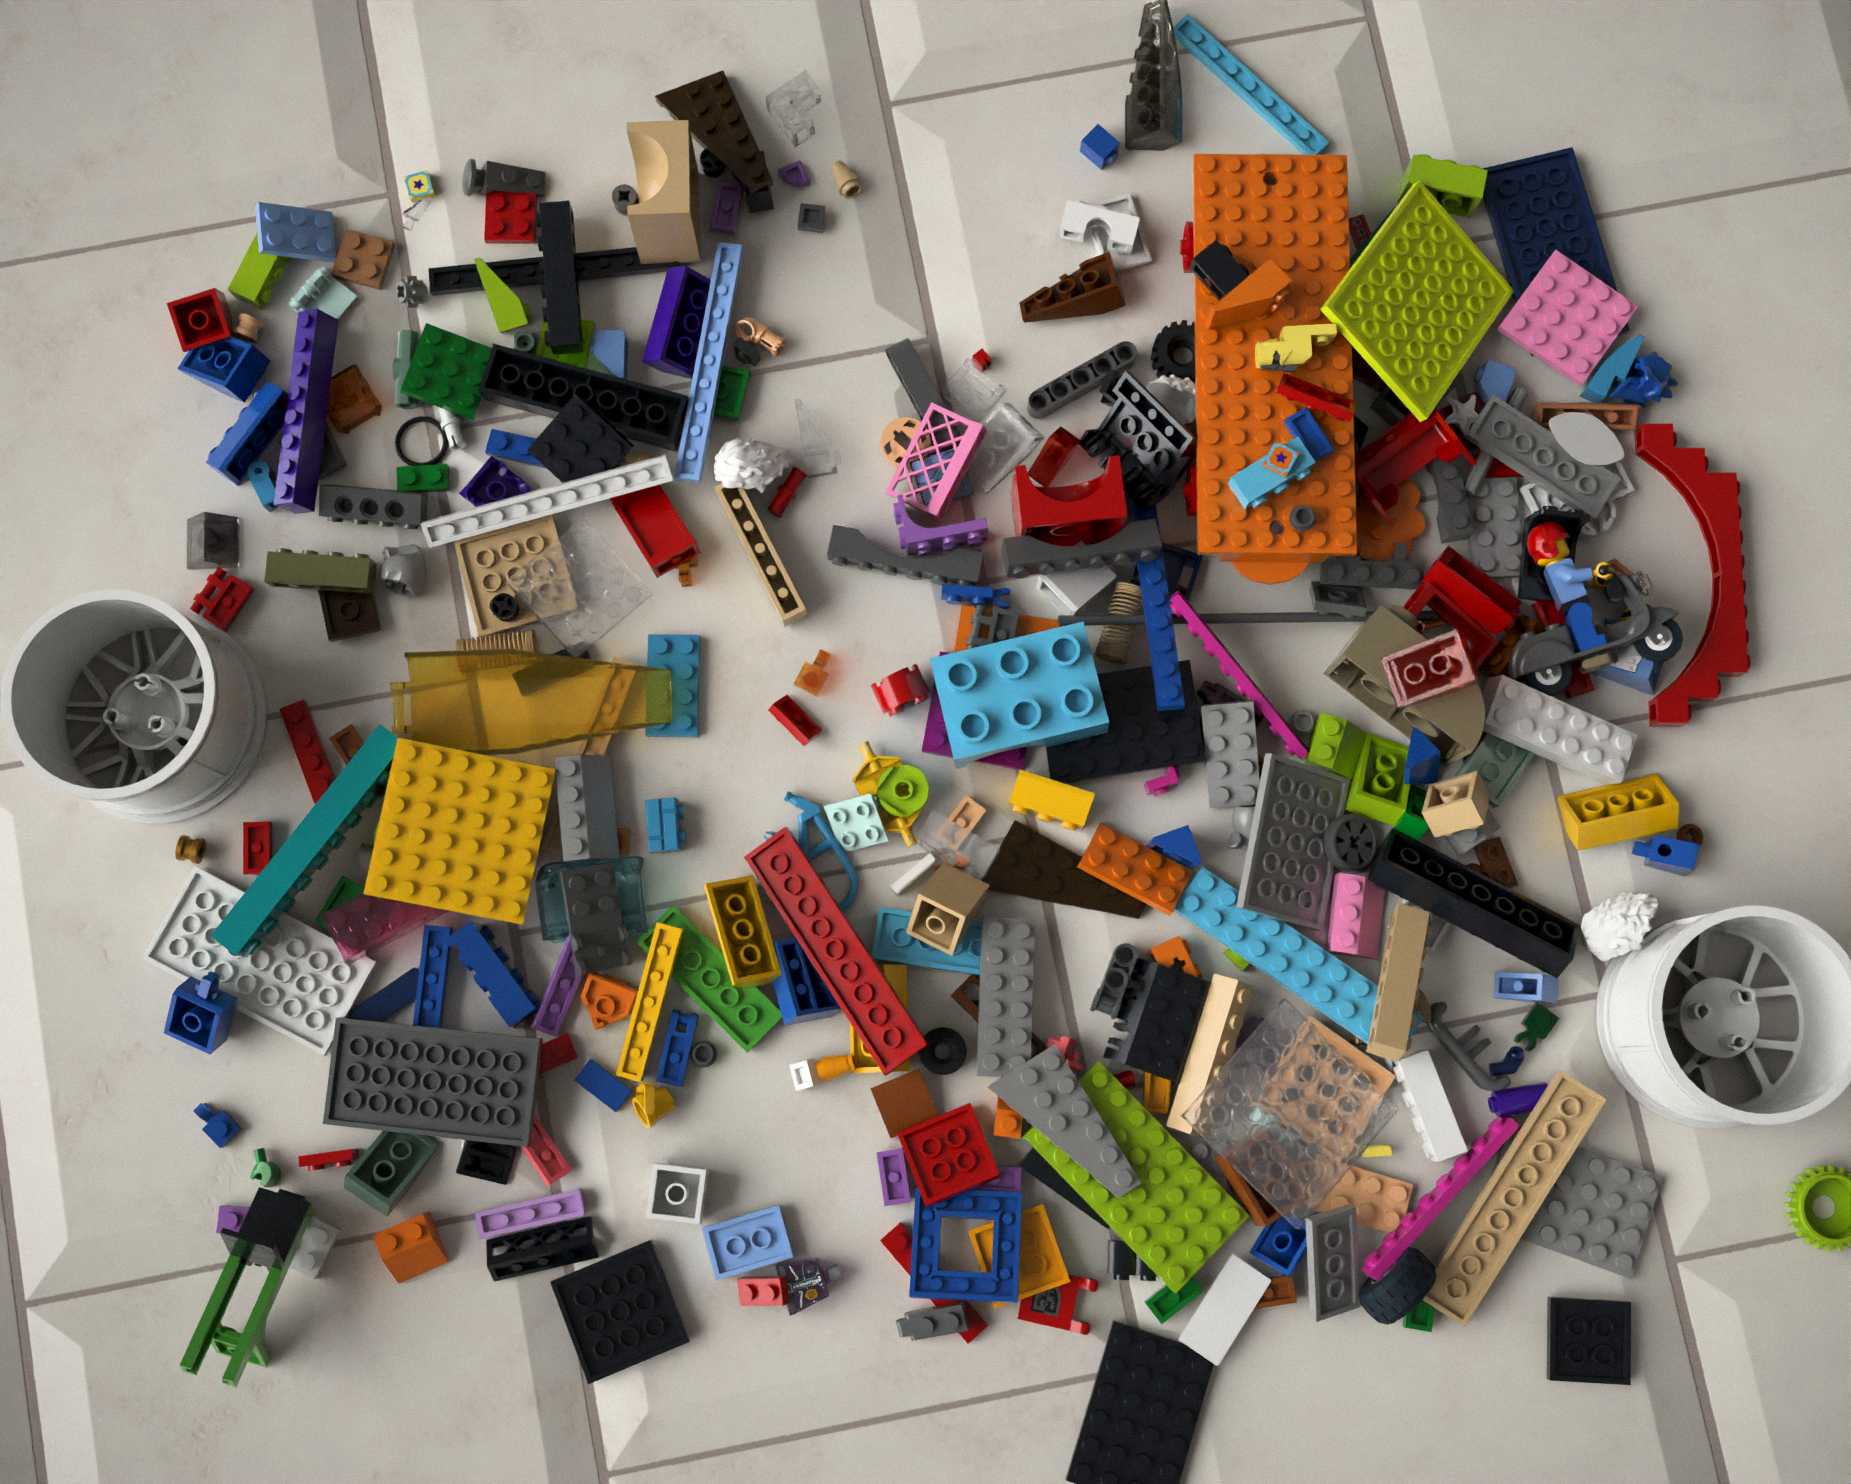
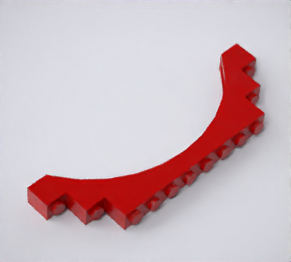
[1634,423,1751,727]

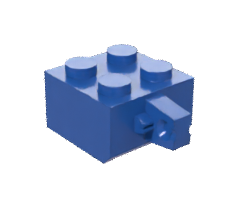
[164,971,238,1055]

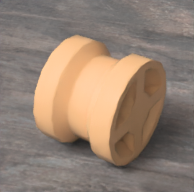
[232,313,264,343]

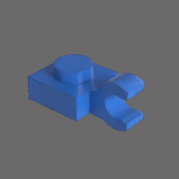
[193,1102,242,1148]

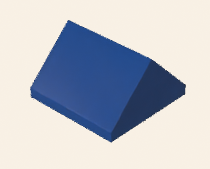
[1146,825,1202,869]
[1249,1213,1307,1278]

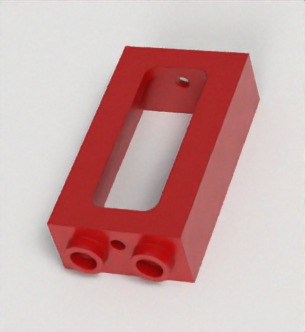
[1423,545,1521,636]
[1402,583,1499,677]

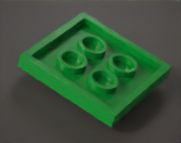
[400,323,492,420]

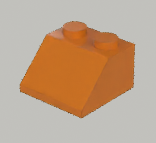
[372,1212,449,1284]

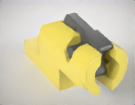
[1255,323,1337,373]

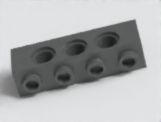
[319,484,428,529]

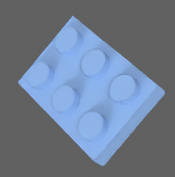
[255,202,336,262]
[702,1204,794,1280]

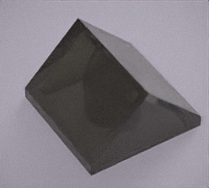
[187,512,239,570]

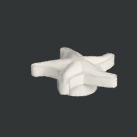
[1445,395,1479,437]

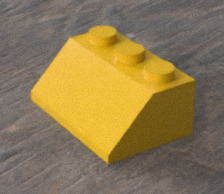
[1008,769,1095,831]

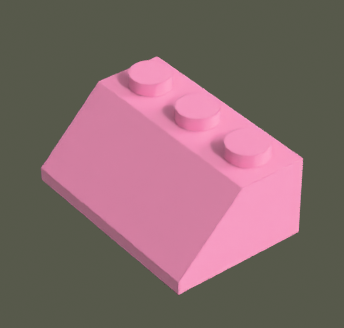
[1325,873,1385,960]

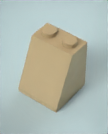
[906,862,990,956]

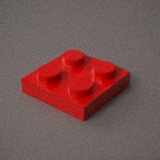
[484,193,537,244]

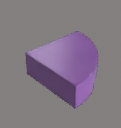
[777,160,810,187]

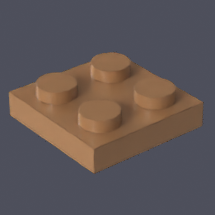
[331,229,395,290]

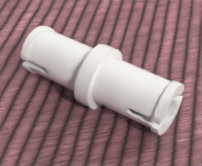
[436,406,466,451]

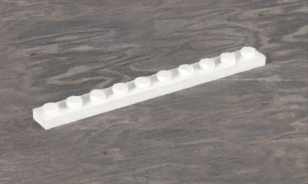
[420,454,674,548]

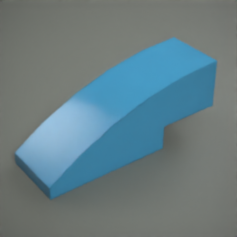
[1580,334,1645,403]

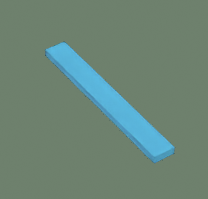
[1170,14,1331,155]

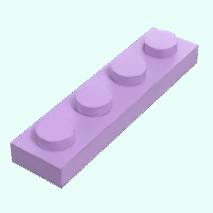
[475,1188,586,1239]

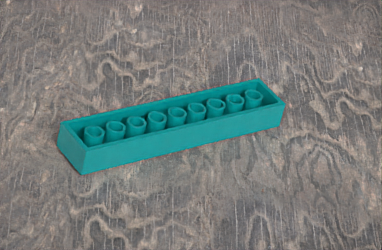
[210,724,398,957]

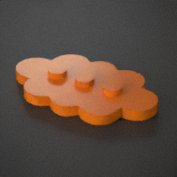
[1350,479,1425,587]

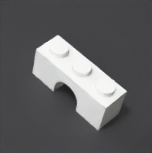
[1059,200,1140,255]

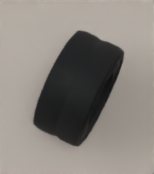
[919,1027,967,1075]

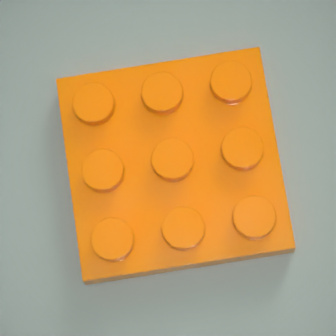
[968,1204,1070,1309]

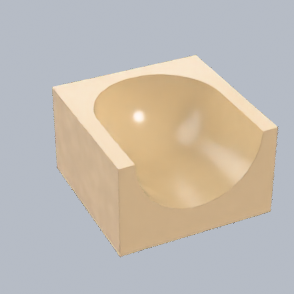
[627,120,701,264]

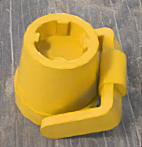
[632,1082,675,1129]

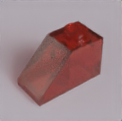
[1028,426,1081,487]

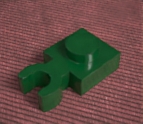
[1514,1002,1559,1051]

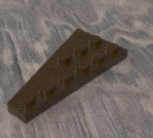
[655,70,774,194]
[981,820,1147,919]

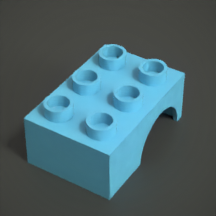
[930,621,1109,769]

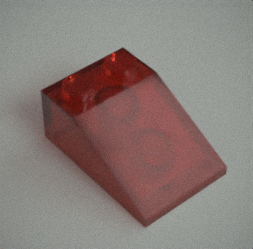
[1381,629,1482,709]

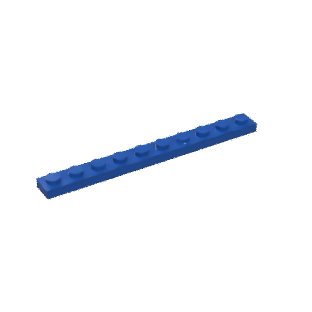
[1127,481,1185,711]

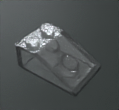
[967,403,1045,494]

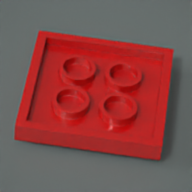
[897,1103,1001,1208]

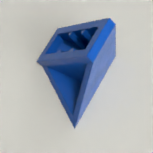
[1404,728,1441,784]

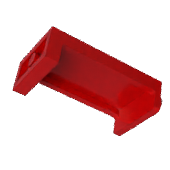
[610,485,701,578]

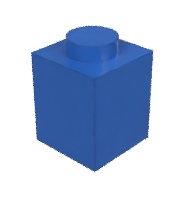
[1080,124,1120,170]

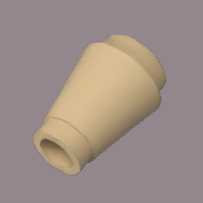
[830,161,862,199]

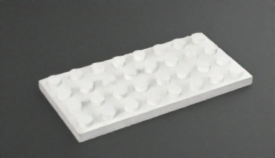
[141,866,378,1056]

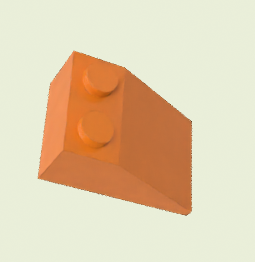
[1205,258,1292,330]

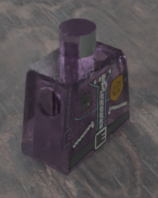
[775,1257,842,1316]

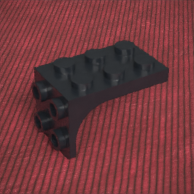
[1517,506,1591,603]

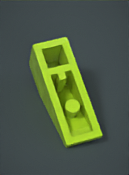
[474,257,532,333]

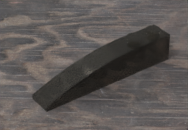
[1125,0,1182,151]

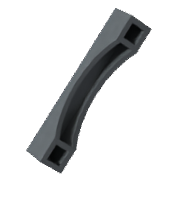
[1001,519,1162,579]
[827,525,984,586]

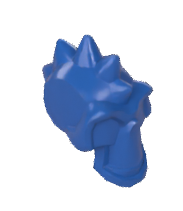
[1609,351,1678,408]

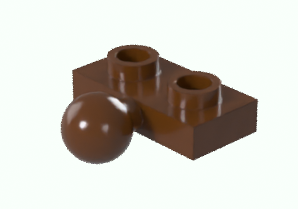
[1466,836,1518,888]

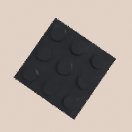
[527,393,634,483]
[1547,1296,1631,1385]

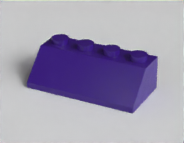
[642,266,711,379]

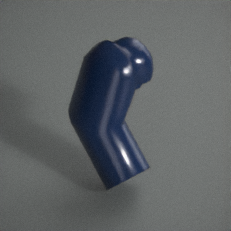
[1489,1046,1524,1076]

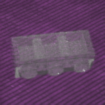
[916,810,1000,880]

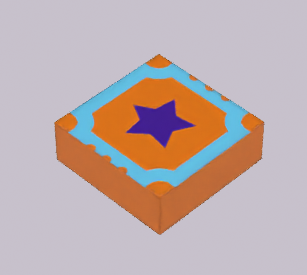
[1262,440,1299,478]

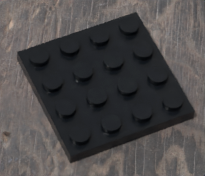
[550,1240,690,1384]

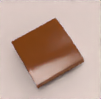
[870,1068,938,1138]

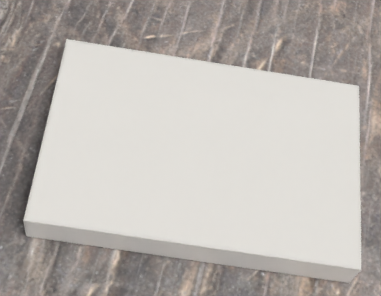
[1088,193,1153,273]

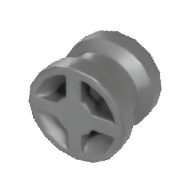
[612,184,639,216]

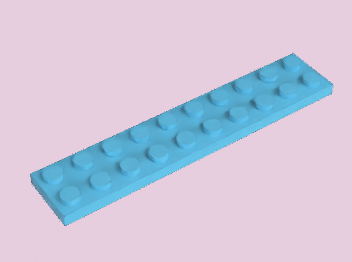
[1174,866,1424,1062]

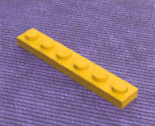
[616,922,684,1082]

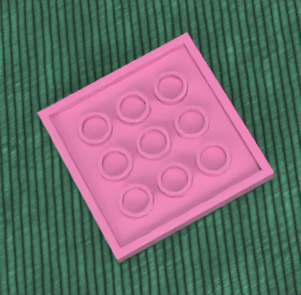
[1497,249,1639,387]

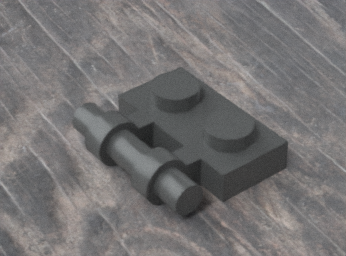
[966,605,1019,649]

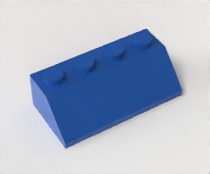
[206,382,288,486]

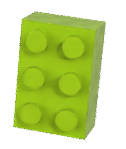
[1397,154,1488,218]

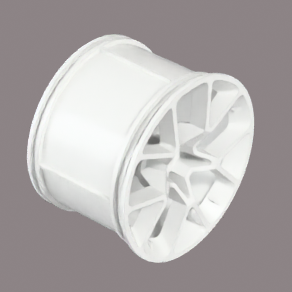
[1596,905,1851,1128]

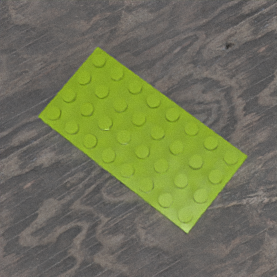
[1023,1061,1249,1293]

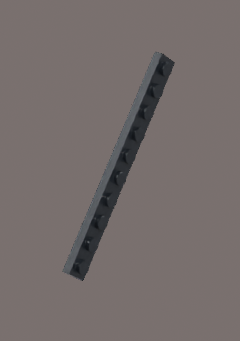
[428,247,680,296]

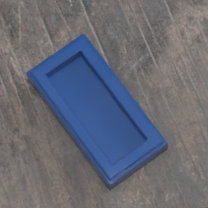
[1283,407,1335,463]
[574,1059,632,1112]

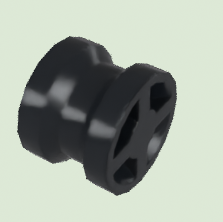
[700,149,726,178]
[490,593,520,622]

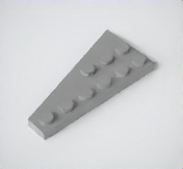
[987,1044,1141,1198]

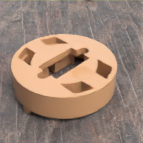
[880,417,931,469]

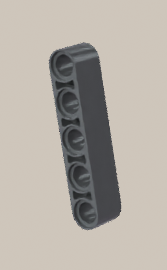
[885,338,961,452]
[1027,341,1137,419]

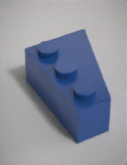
[773,938,842,1026]

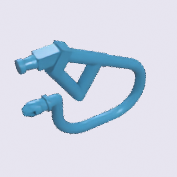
[764,791,859,912]

